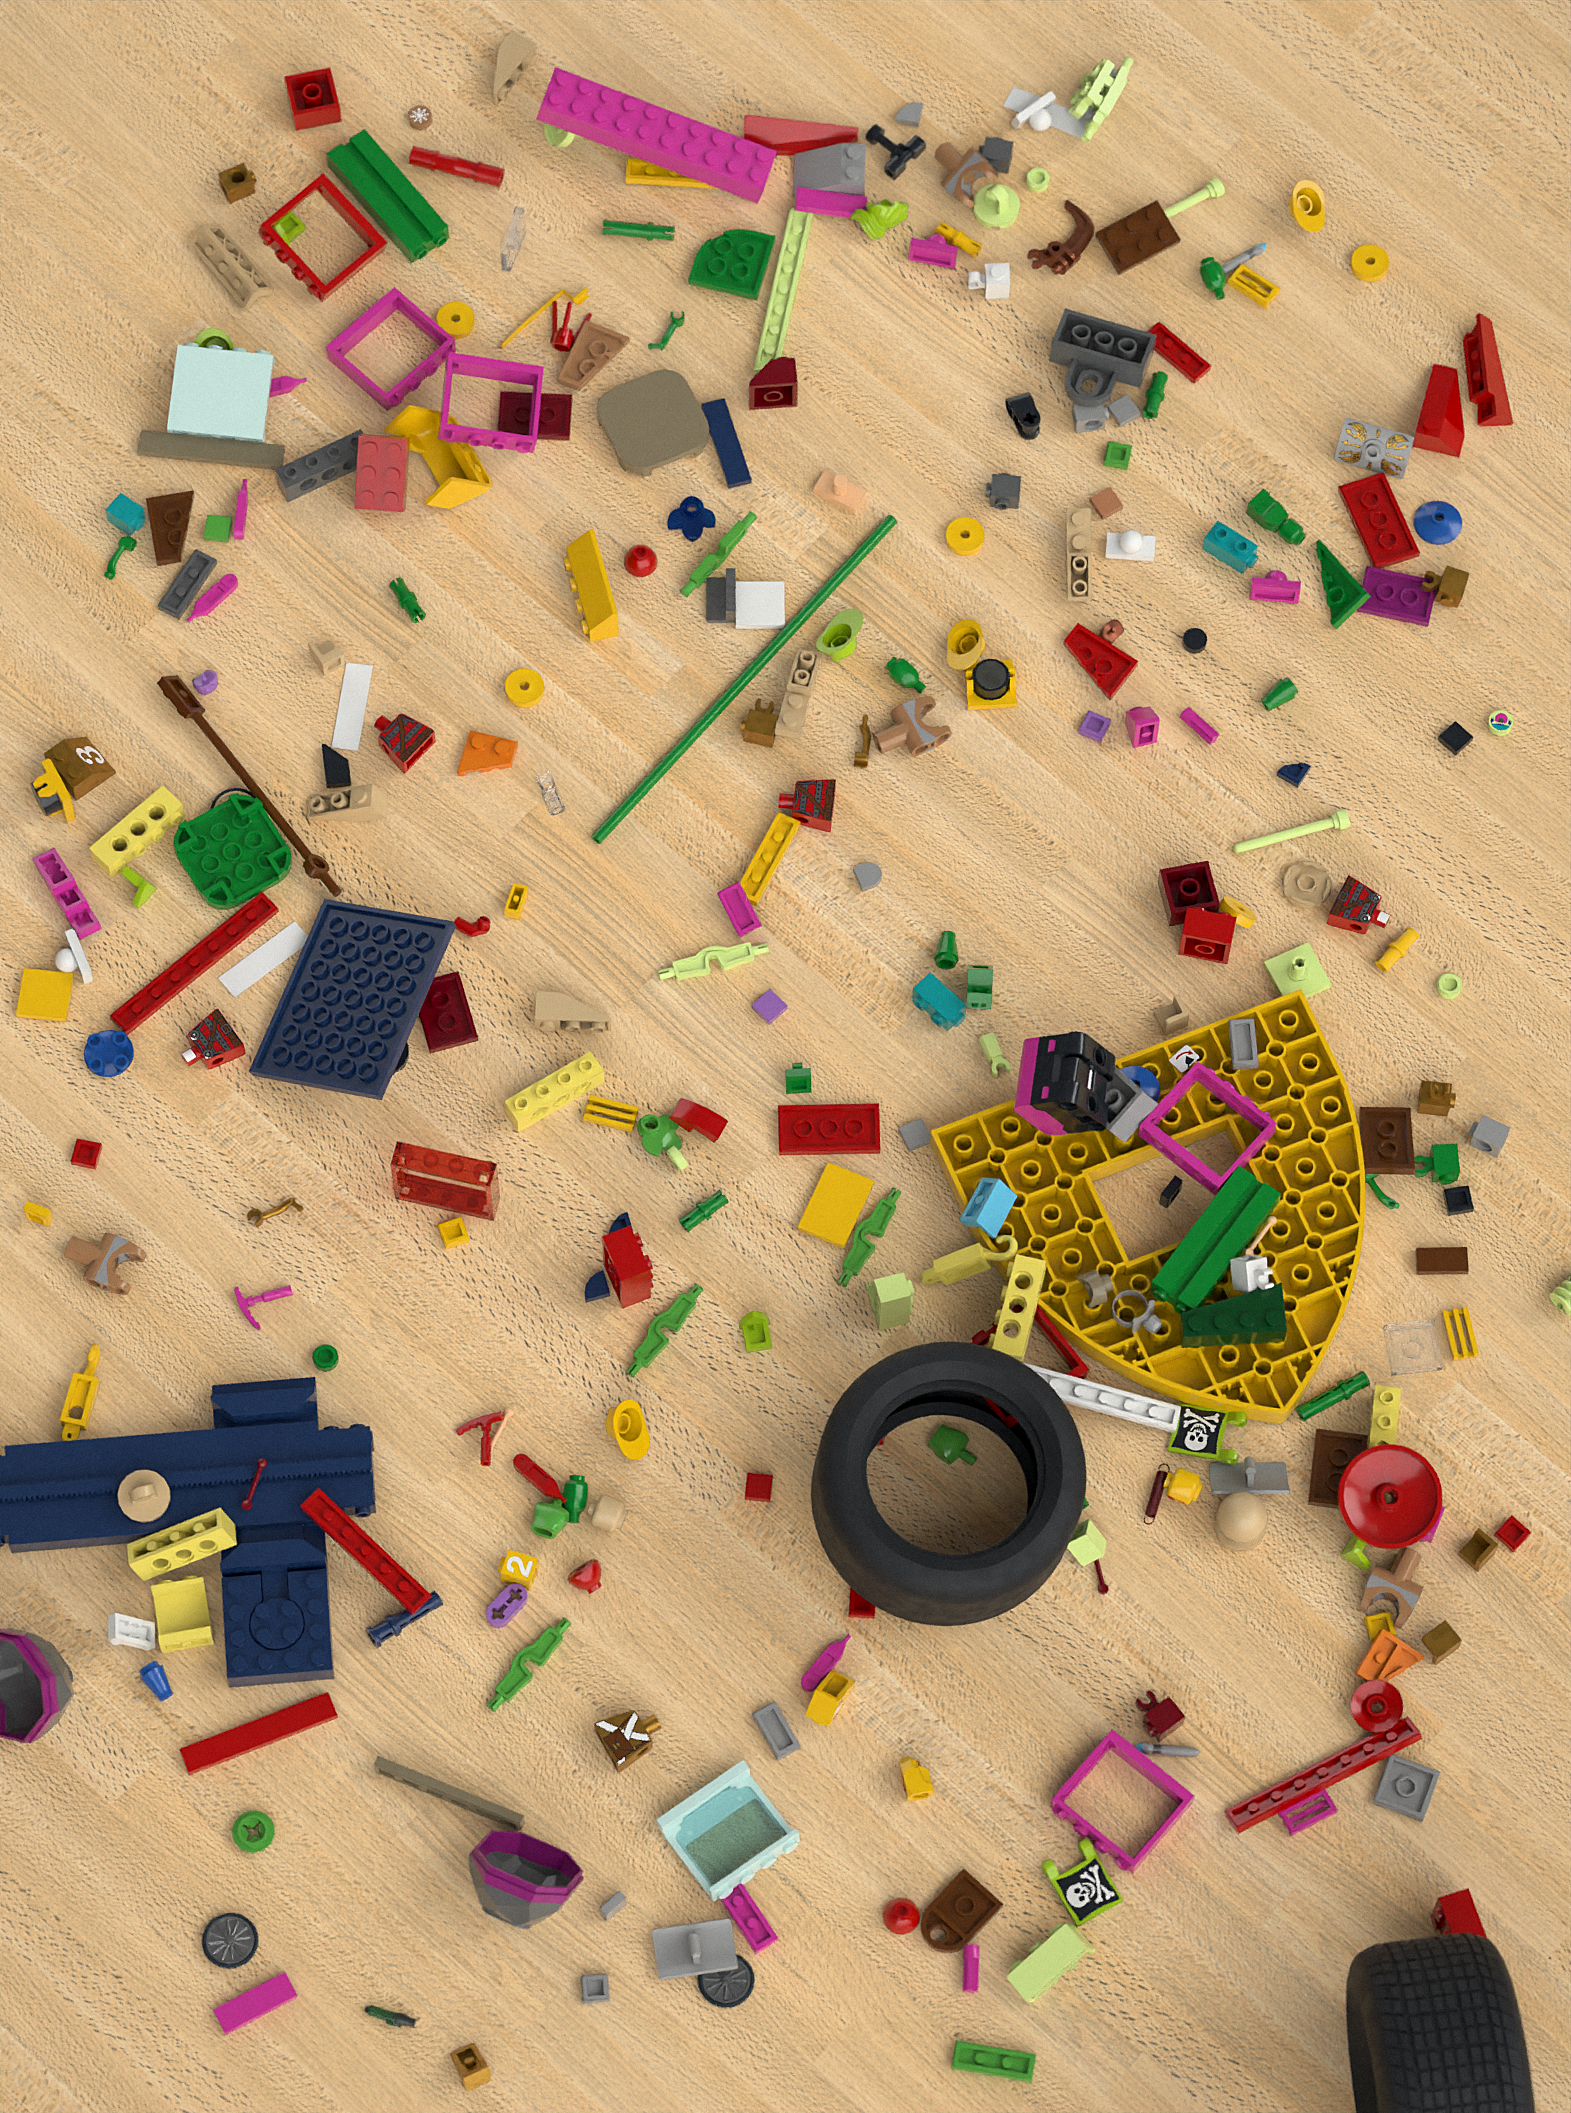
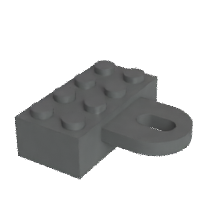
[1049,308,1157,407]

